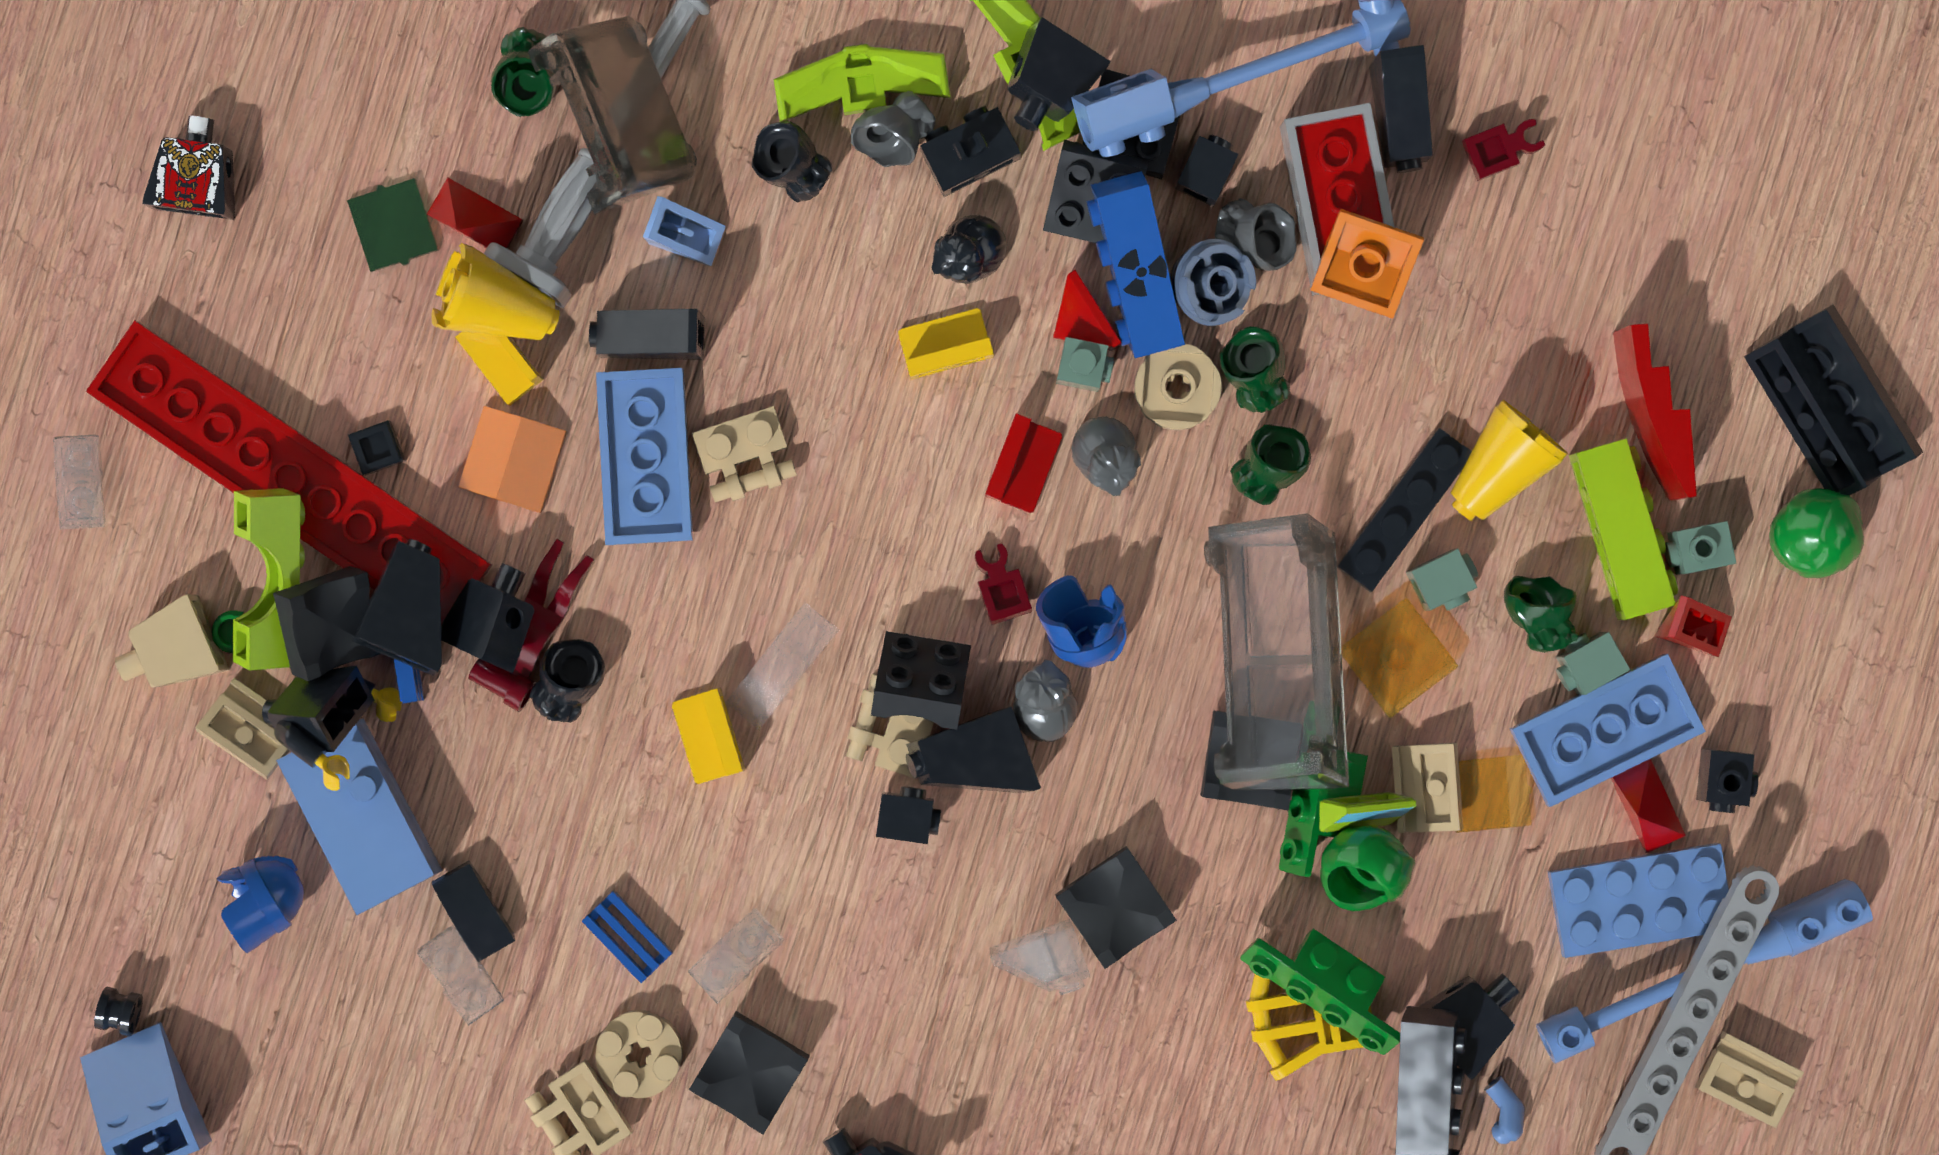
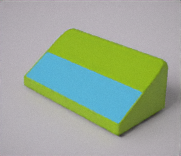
[1319,792,1416,832]

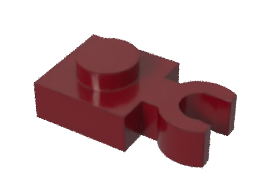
[1462,119,1545,181]
[975,543,1032,625]

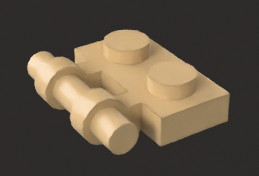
[692,406,797,503]
[846,674,934,778]
[524,1059,633,1155]

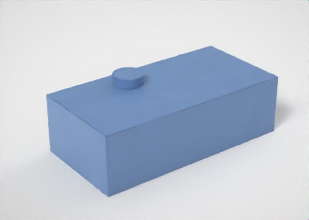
[276,718,443,915]

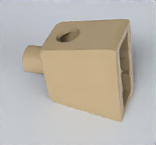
[115,594,229,688]

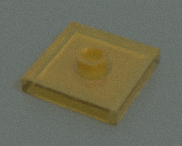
[1336,597,1459,718]

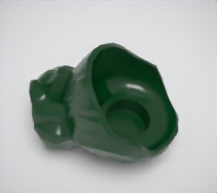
[491,27,556,117]
[1220,326,1291,413]
[1230,424,1311,505]
[1504,576,1579,653]

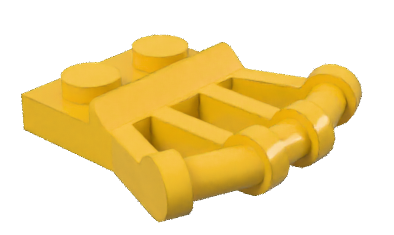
[1246,957,1372,1081]

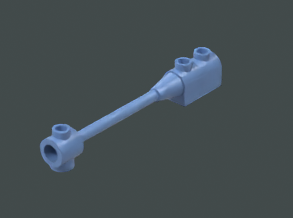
[1071,0,1410,157]
[1536,879,1873,1064]

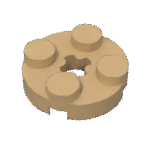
[1134,344,1222,430]
[595,1010,683,1098]

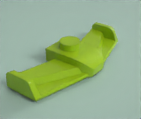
[970,0,1081,151]
[773,44,951,122]

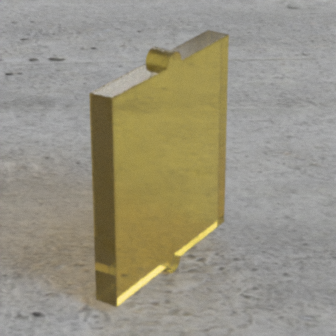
[1455,754,1532,833]

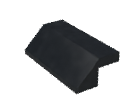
[1744,304,1923,496]

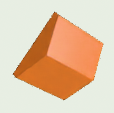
[1310,209,1424,319]
[458,406,567,513]

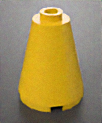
[431,243,560,340]
[1450,400,1568,521]

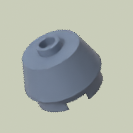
[1170,239,1256,326]

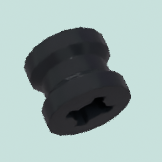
[94,987,143,1036]

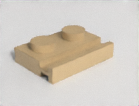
[195,678,289,780]
[1392,743,1463,833]
[1695,1031,1804,1128]

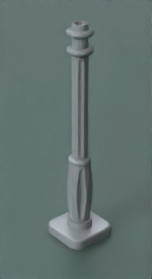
[484,0,711,309]

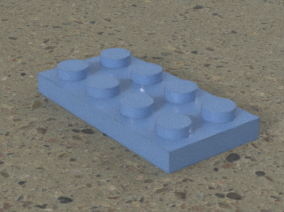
[596,368,693,545]
[1509,654,1706,807]
[1547,843,1729,958]

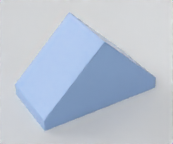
[643,196,726,266]

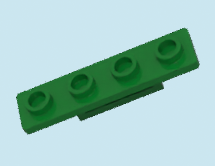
[1279,701,1368,877]
[1240,928,1400,1055]

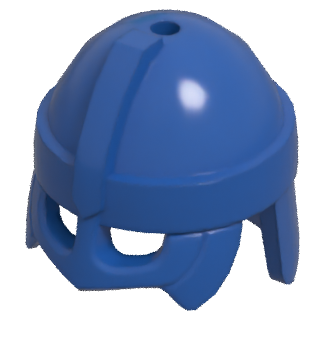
[1036,575,1127,668]
[216,856,304,953]

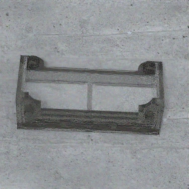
[1204,513,1349,790]

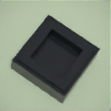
[348,420,405,476]

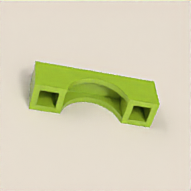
[233,488,305,671]

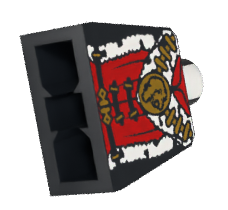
[142,116,235,220]

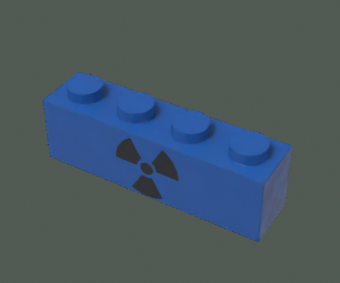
[1087,171,1185,358]

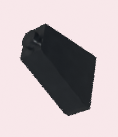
[1369,45,1433,173]
[589,309,705,360]
[352,539,442,676]
[906,706,1041,793]

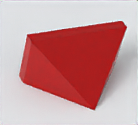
[427,177,523,248]
[1053,270,1121,351]
[1654,595,1732,657]
[1611,759,1686,853]

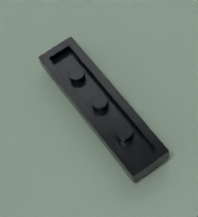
[1336,428,1472,592]

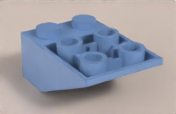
[80,1022,212,1155]

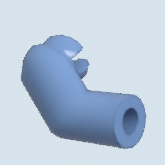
[1484,1076,1524,1144]

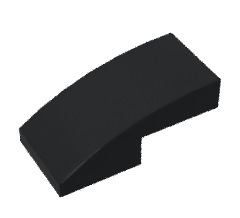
[432,861,515,962]

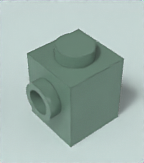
[1056,337,1114,392]
[1664,521,1737,575]
[1406,549,1478,611]
[1556,632,1630,695]

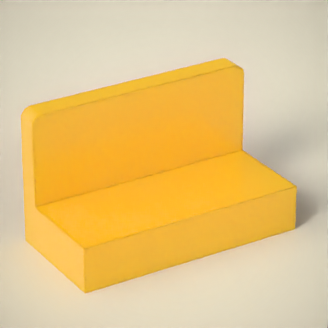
[898,308,994,380]
[455,332,544,406]
[672,687,746,784]

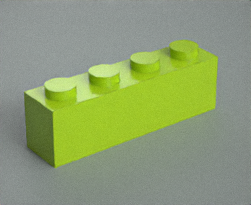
[1569,438,1678,620]

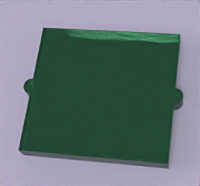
[347,178,439,272]

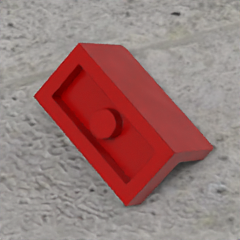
[985,413,1062,513]

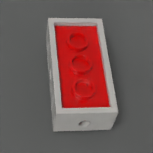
[1280,103,1394,296]

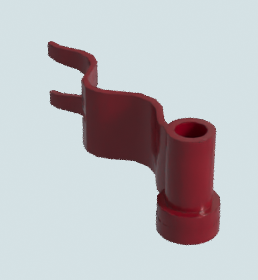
[468,539,594,712]

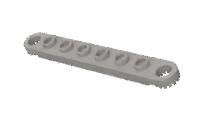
[1594,865,1779,1155]

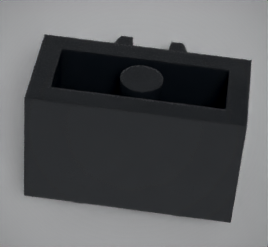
[920,106,1021,197]

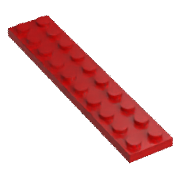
[85,320,493,624]

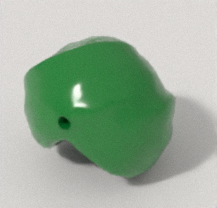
[1769,488,1864,579]
[1320,826,1416,911]

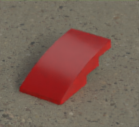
[1613,324,1697,501]

